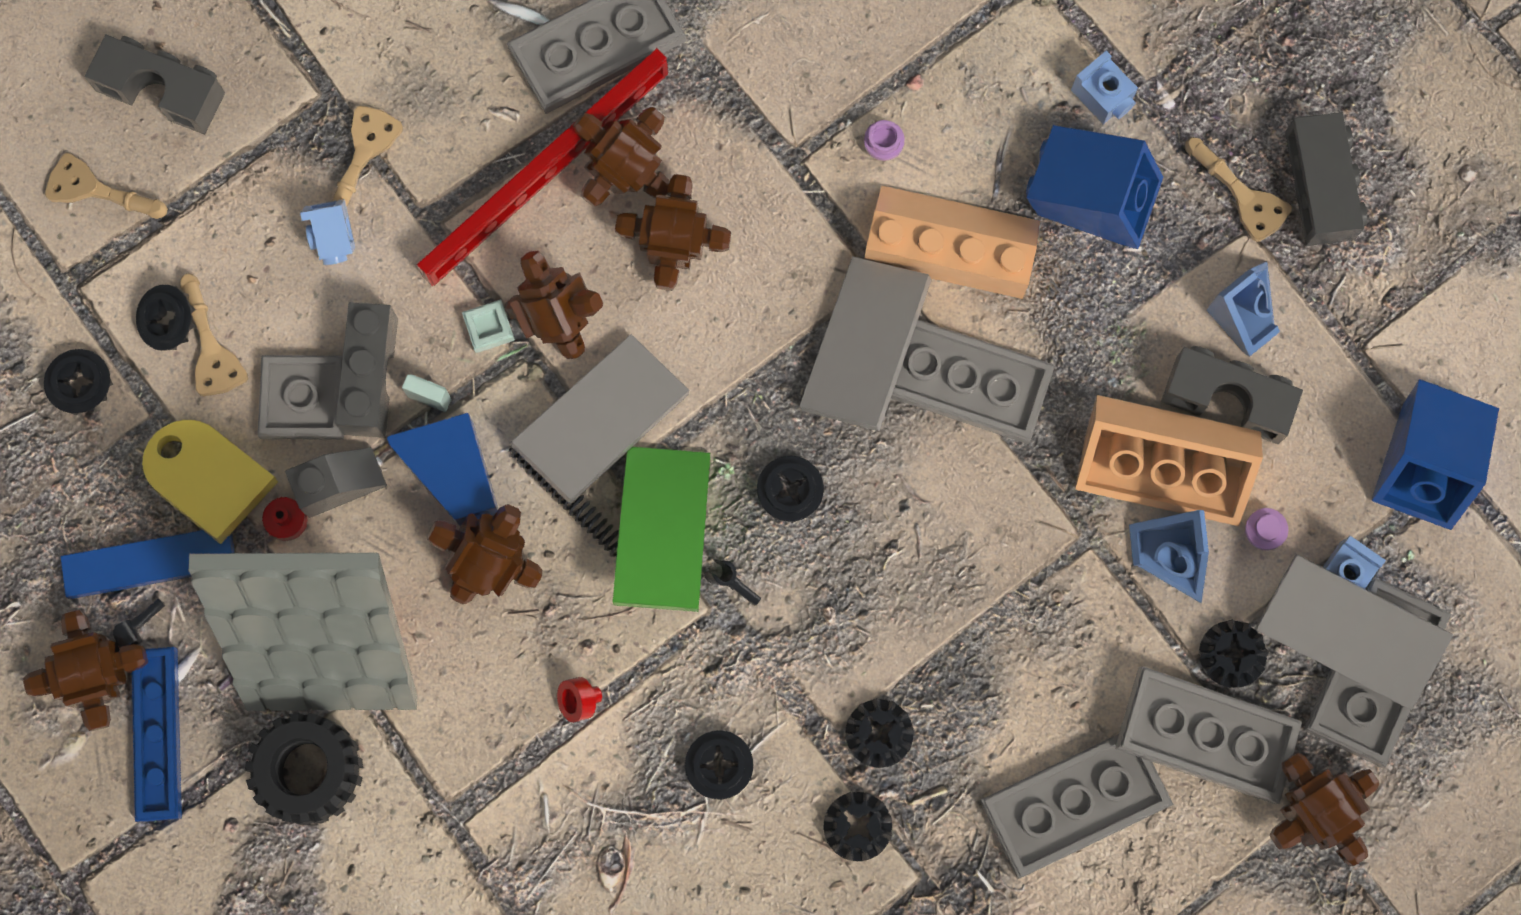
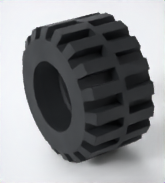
[245,713,363,825]

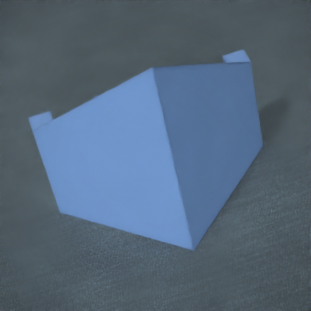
[1207,261,1280,357]
[1129,510,1209,603]

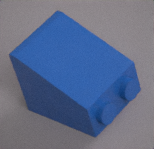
[1026,125,1163,249]
[1372,379,1499,530]

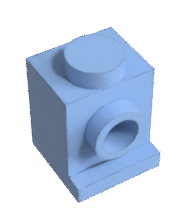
[1071,50,1138,124]
[300,199,356,265]
[1323,536,1386,588]

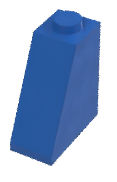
[387,413,499,527]

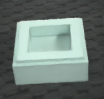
[462,299,515,353]
[402,374,452,412]

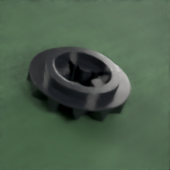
[136,285,196,351]
[44,349,113,416]
[757,456,824,523]
[1199,619,1269,688]
[845,698,914,768]
[685,730,753,800]
[823,792,892,861]

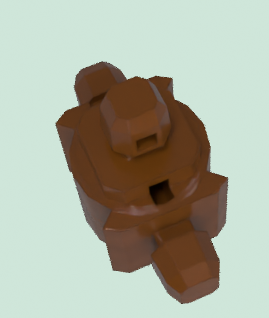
[573,107,670,207]
[615,174,731,291]
[504,251,603,359]
[427,504,543,605]
[23,610,148,731]
[1270,752,1379,866]

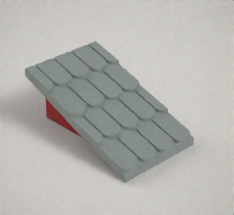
[189,553,417,711]

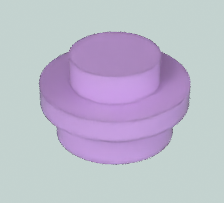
[864,120,905,161]
[1245,508,1288,550]

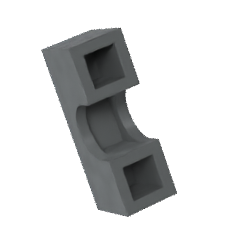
[84,34,225,135]
[335,302,398,438]
[1161,346,1303,444]

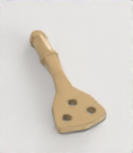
[331,106,403,207]
[1185,137,1292,242]
[45,153,168,219]
[180,273,248,397]

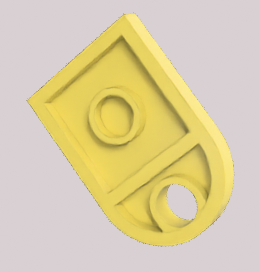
[142,420,278,544]

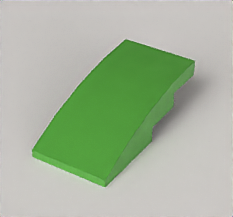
[613,447,711,612]

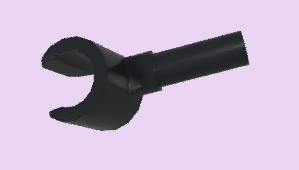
[704,559,761,606]
[113,599,165,648]

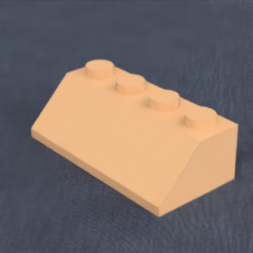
[864,185,1040,299]
[1075,395,1263,526]

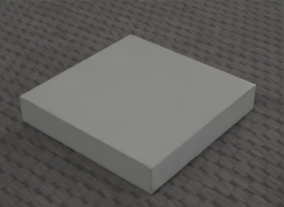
[258,355,344,439]

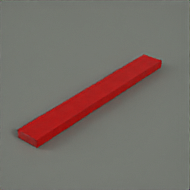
[416,48,668,286]

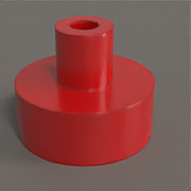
[262,497,308,541]
[557,677,602,723]

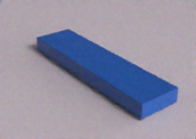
[61,530,235,599]
[132,647,182,822]

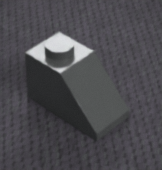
[285,447,387,518]

